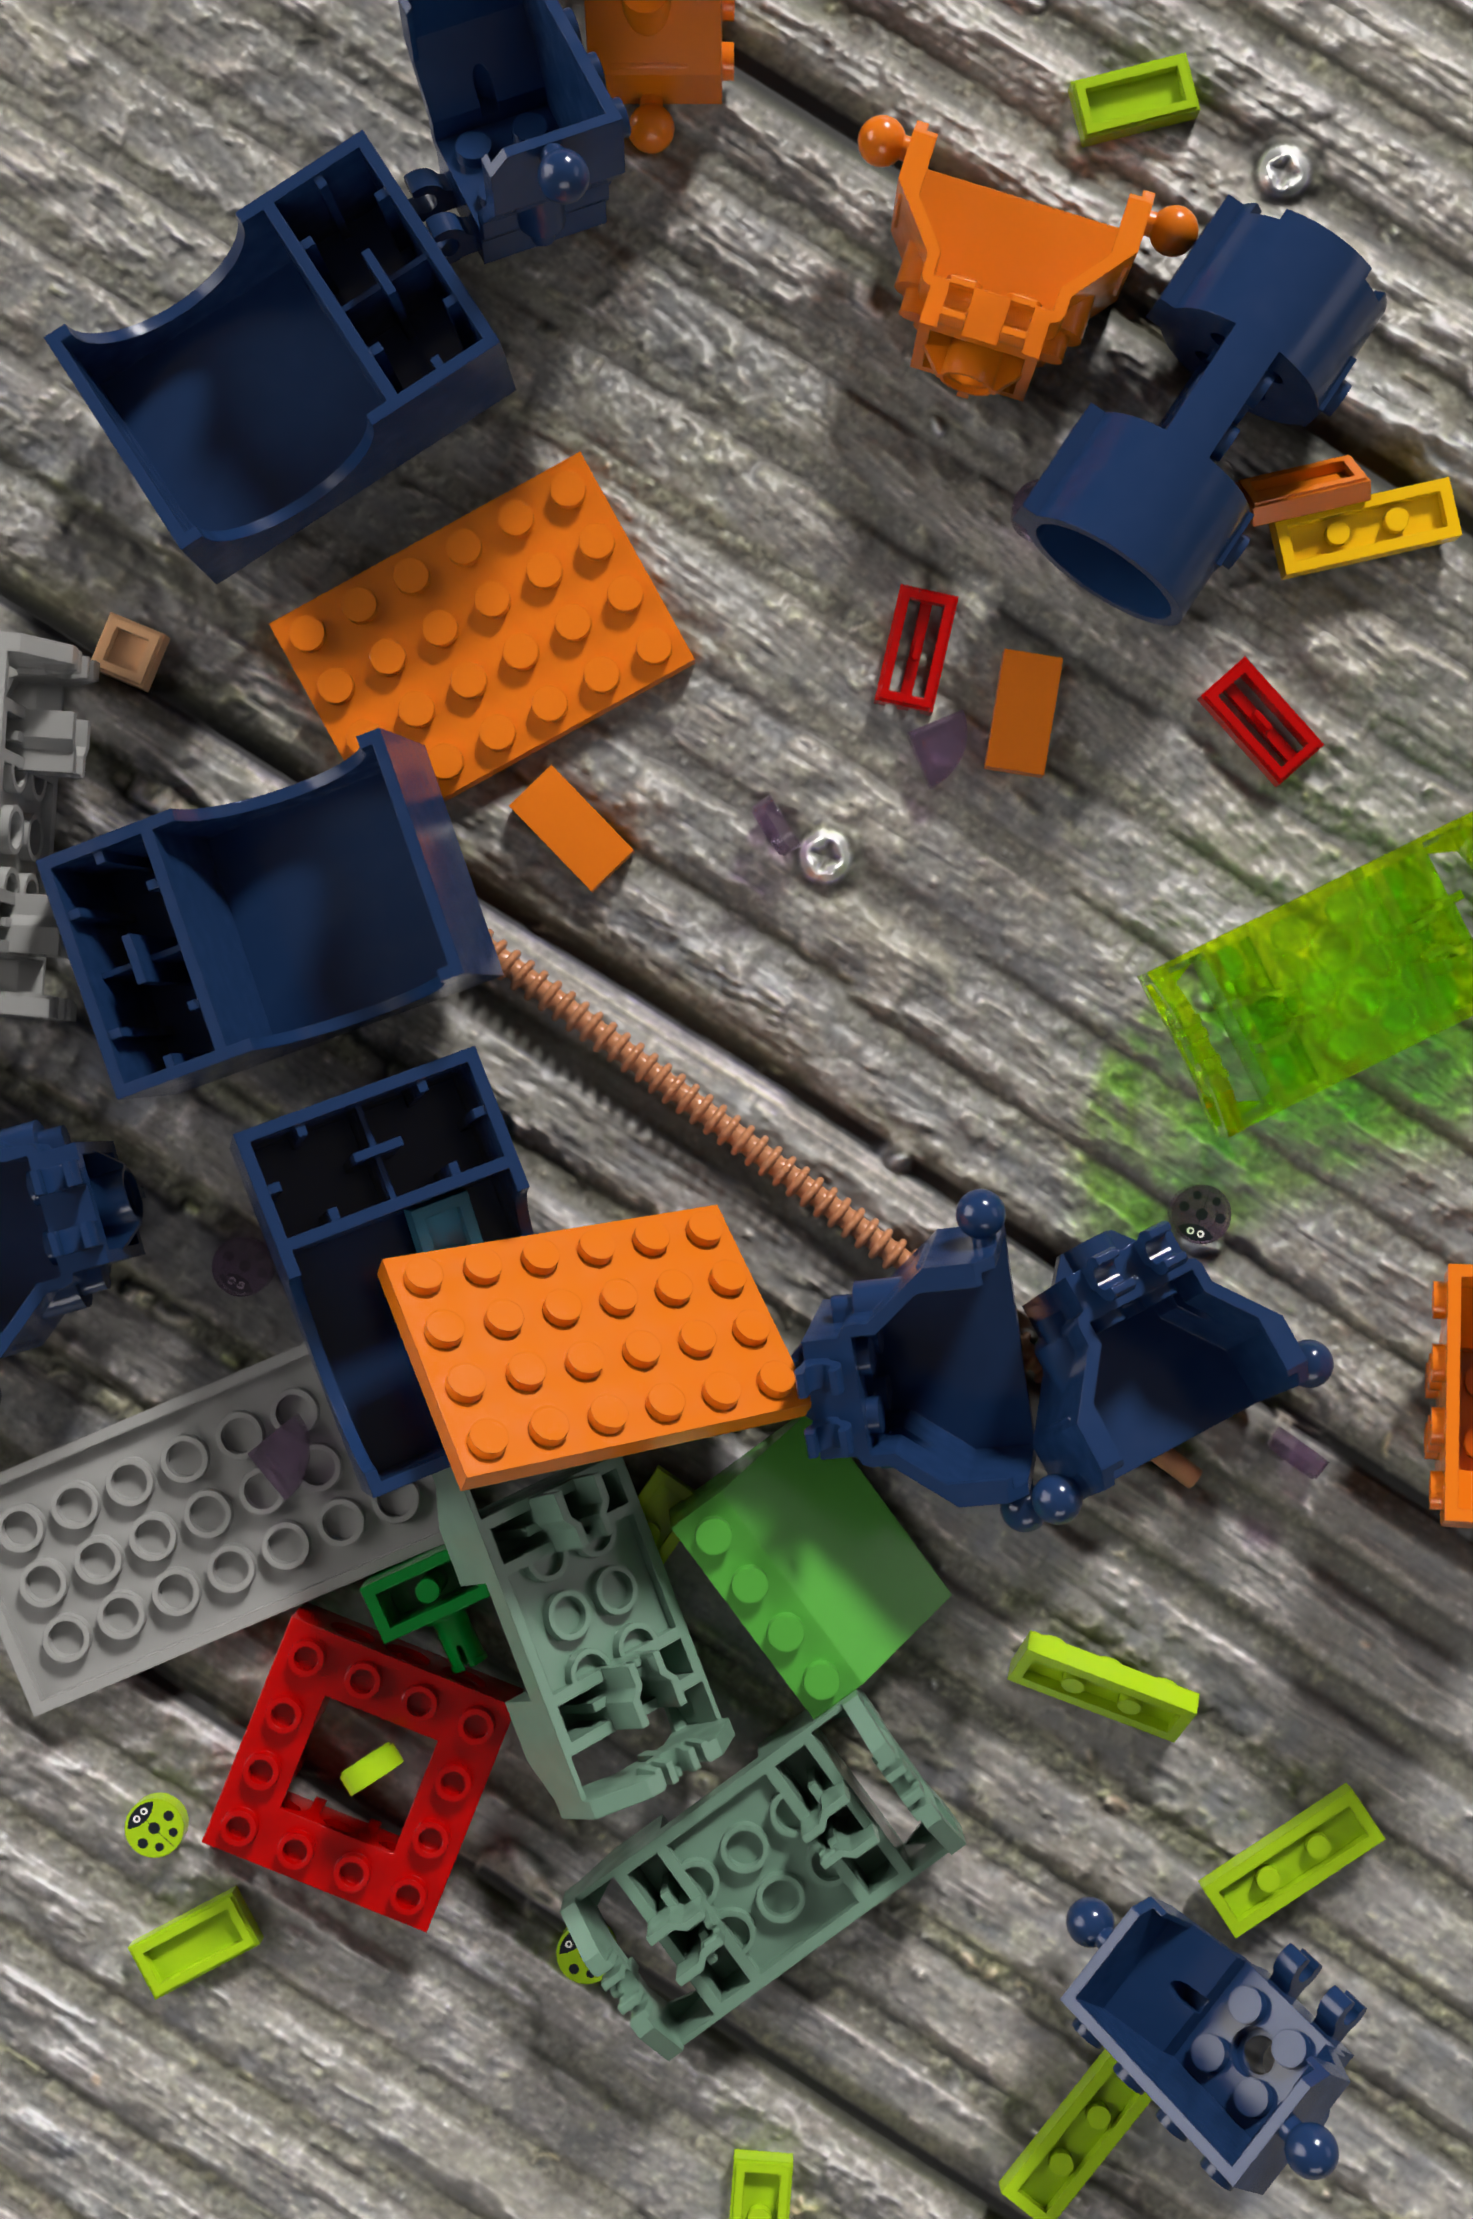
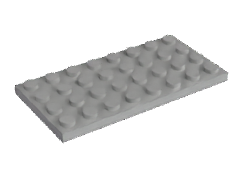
[0,1343,445,1717]

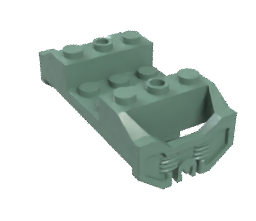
[432,1456,735,1820]
[560,1687,966,2061]

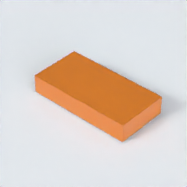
[1235,455,1371,527]
[983,648,1063,778]
[509,764,635,893]

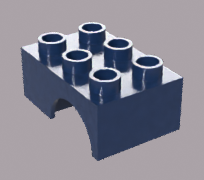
[44,130,516,585]
[36,728,504,1100]
[230,1046,534,1498]

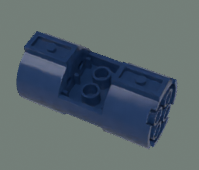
[1012,194,1387,626]

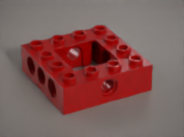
[202,1602,524,1933]

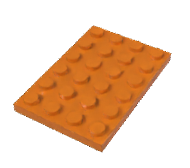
[269,452,696,802]
[377,1205,812,1491]

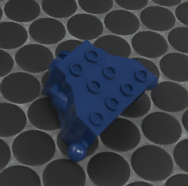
[398,0,631,264]
[0,1120,146,1403]
[791,1189,1045,1532]
[1022,1221,1334,1525]
[1060,1896,1367,2195]

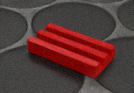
[874,584,959,716]
[1197,656,1324,787]

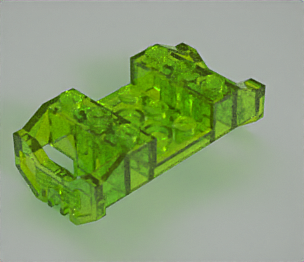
[1137,811,1473,1138]

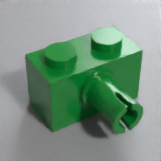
[359,1544,490,1674]

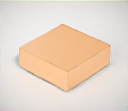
[91,612,171,692]

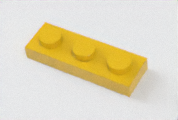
[1269,477,1462,580]

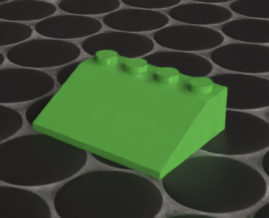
[668,1416,952,1720]

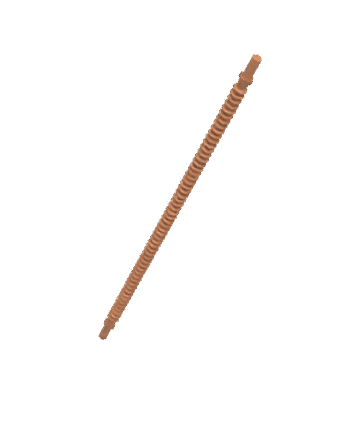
[488,929,1203,1489]

